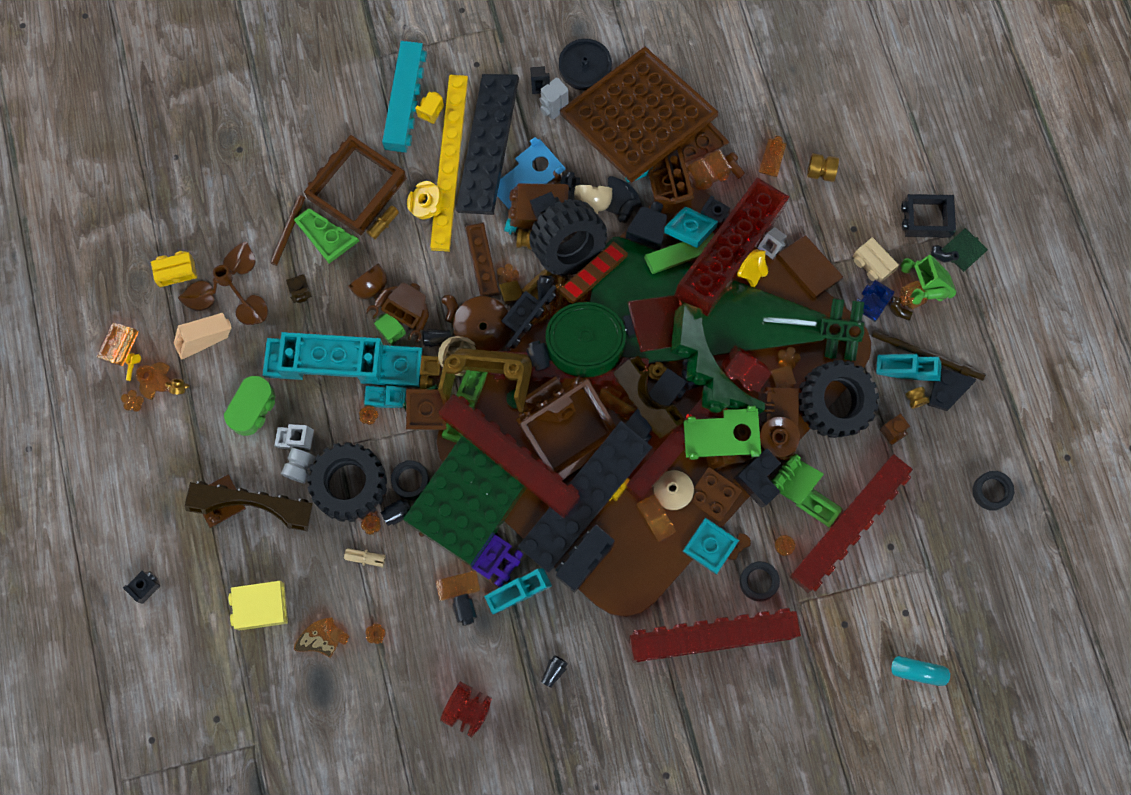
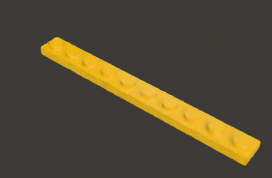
[430,75,468,252]

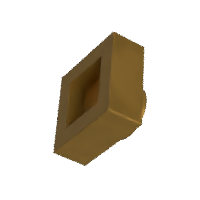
[420,356,441,378]

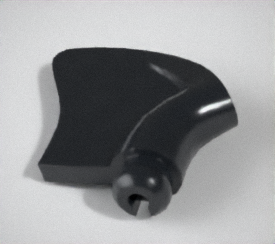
[606,176,642,223]

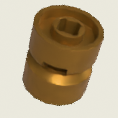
[807,153,839,182]

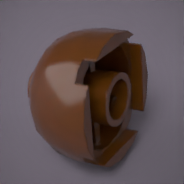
[348,263,387,299]

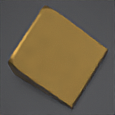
[499,280,522,305]

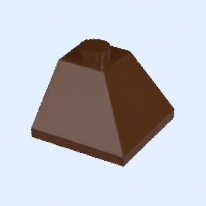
[525,376,576,422]

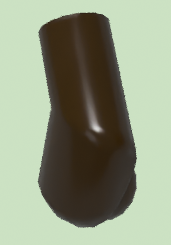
[888,296,913,321]

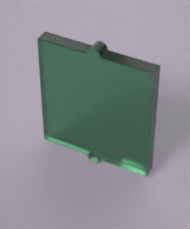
[942,228,988,272]

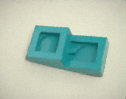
[364,386,406,408]

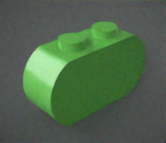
[224,376,276,436]

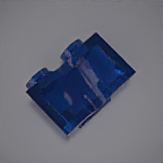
[857,280,895,322]

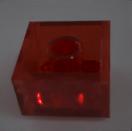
[722,344,772,392]

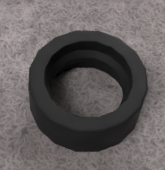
[391,460,430,500]
[972,471,1015,510]
[740,561,780,601]

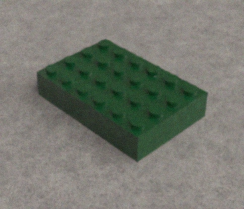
[403,420,540,568]

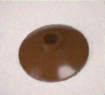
[760,417,800,457]

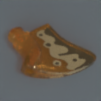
[294,617,350,658]

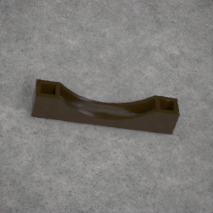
[184,481,313,532]

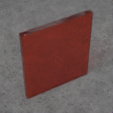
[628,295,682,352]

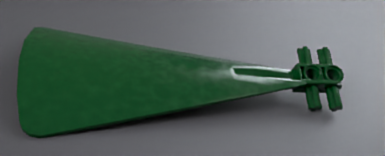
[590,237,865,369]

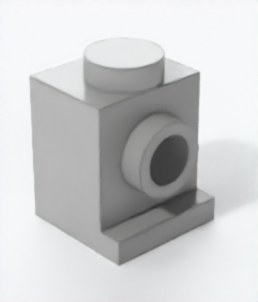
[757,227,787,259]

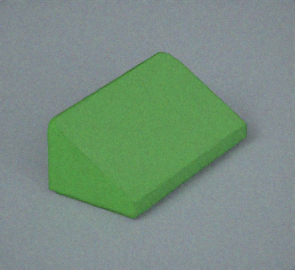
[796,489,842,528]

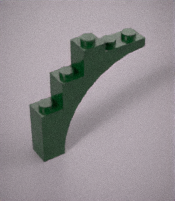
[671,303,765,414]

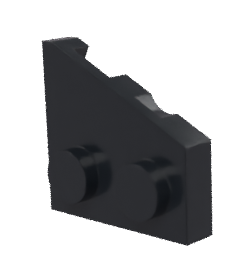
[928,368,976,411]

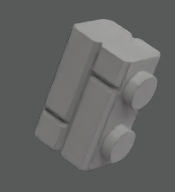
[539,78,568,119]

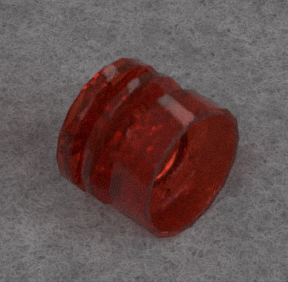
[440,681,492,738]

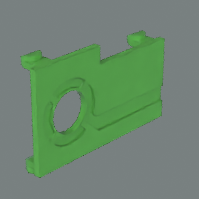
[684,406,761,460]

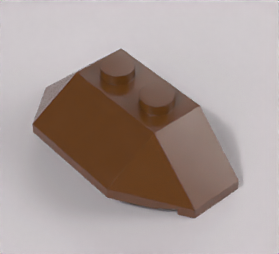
[648,146,695,204]

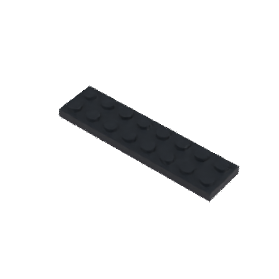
[456,74,519,215]
[518,421,653,573]

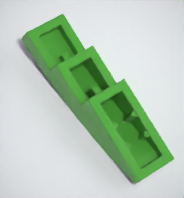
[442,370,488,443]

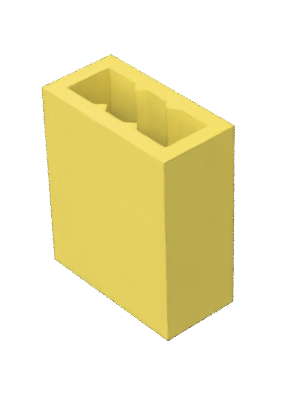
[228,581,288,631]

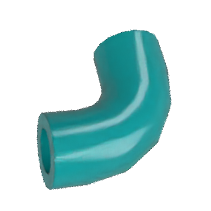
[891,656,950,686]

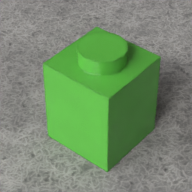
[374,313,406,346]

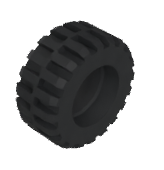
[530,199,607,276]
[799,360,879,438]
[307,442,388,522]

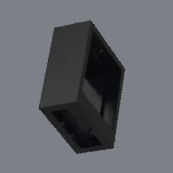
[901,194,956,238]

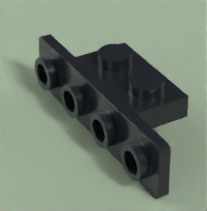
[502,285,557,352]

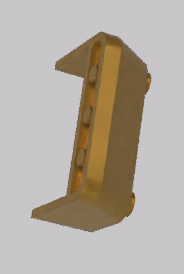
[438,348,532,412]

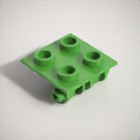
[771,454,824,505]

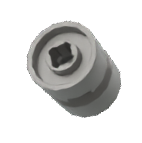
[281,448,315,484]

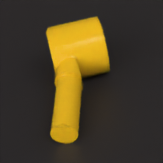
[124,353,141,381]

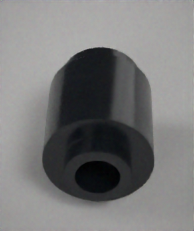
[526,340,551,372]
[380,499,411,526]
[452,594,477,626]

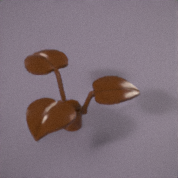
[178,241,268,325]

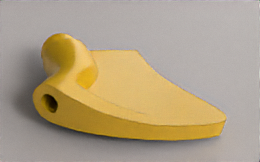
[737,249,768,287]

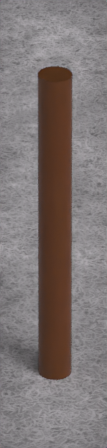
[270,195,305,266]

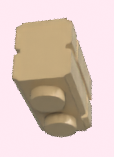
[853,237,899,284]

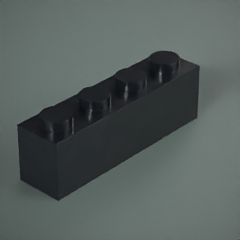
[625,368,687,443]

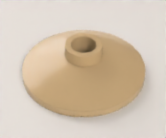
[654,470,694,510]

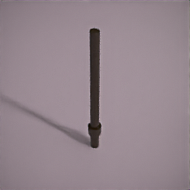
[872,330,986,381]

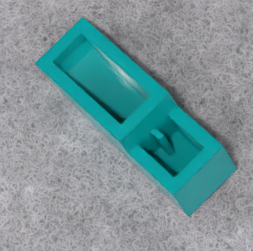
[876,354,941,381]
[484,568,552,615]

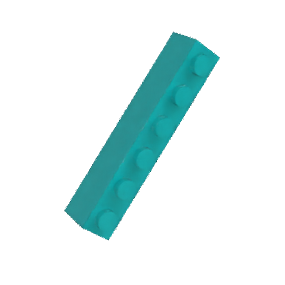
[382,41,427,153]

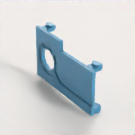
[497,137,566,209]

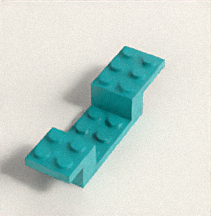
[262,332,423,387]

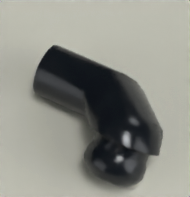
[931,245,959,263]

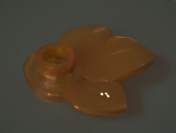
[135,362,171,400]

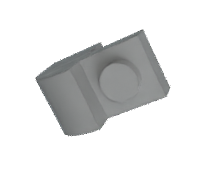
[274,424,314,452]

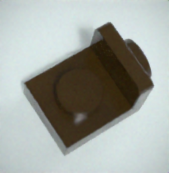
[286,274,312,303]

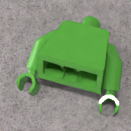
[900,254,957,304]

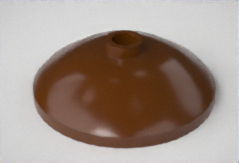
[453,296,511,351]

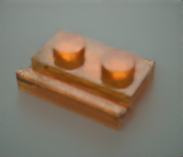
[97,322,139,366]

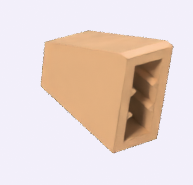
[174,313,231,360]

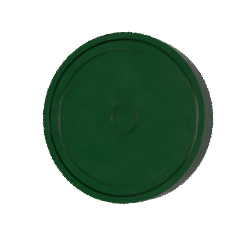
[546,302,626,377]

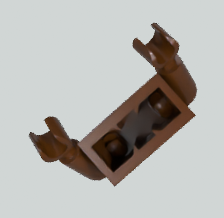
[366,283,429,343]

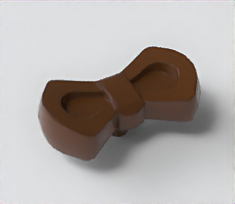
[727,533,751,560]

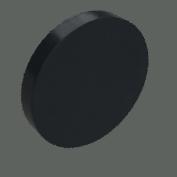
[559,39,612,90]

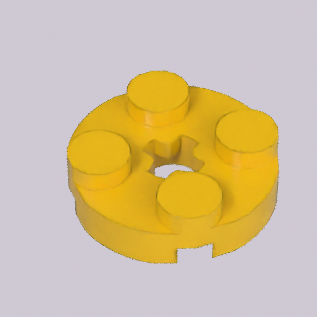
[407,181,443,220]

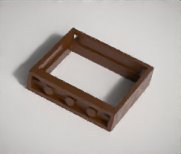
[304,135,407,236]
[516,376,616,483]

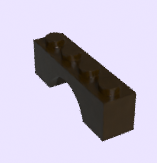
[613,356,686,438]

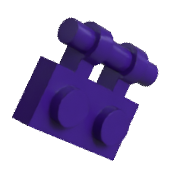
[472,535,523,587]

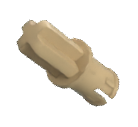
[344,548,386,568]

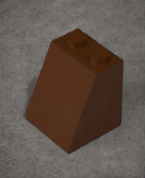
[508,183,569,230]

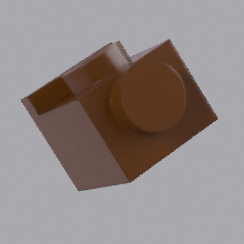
[880,414,910,446]

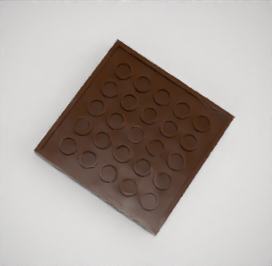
[559,47,718,183]

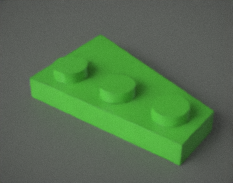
[294,209,359,264]

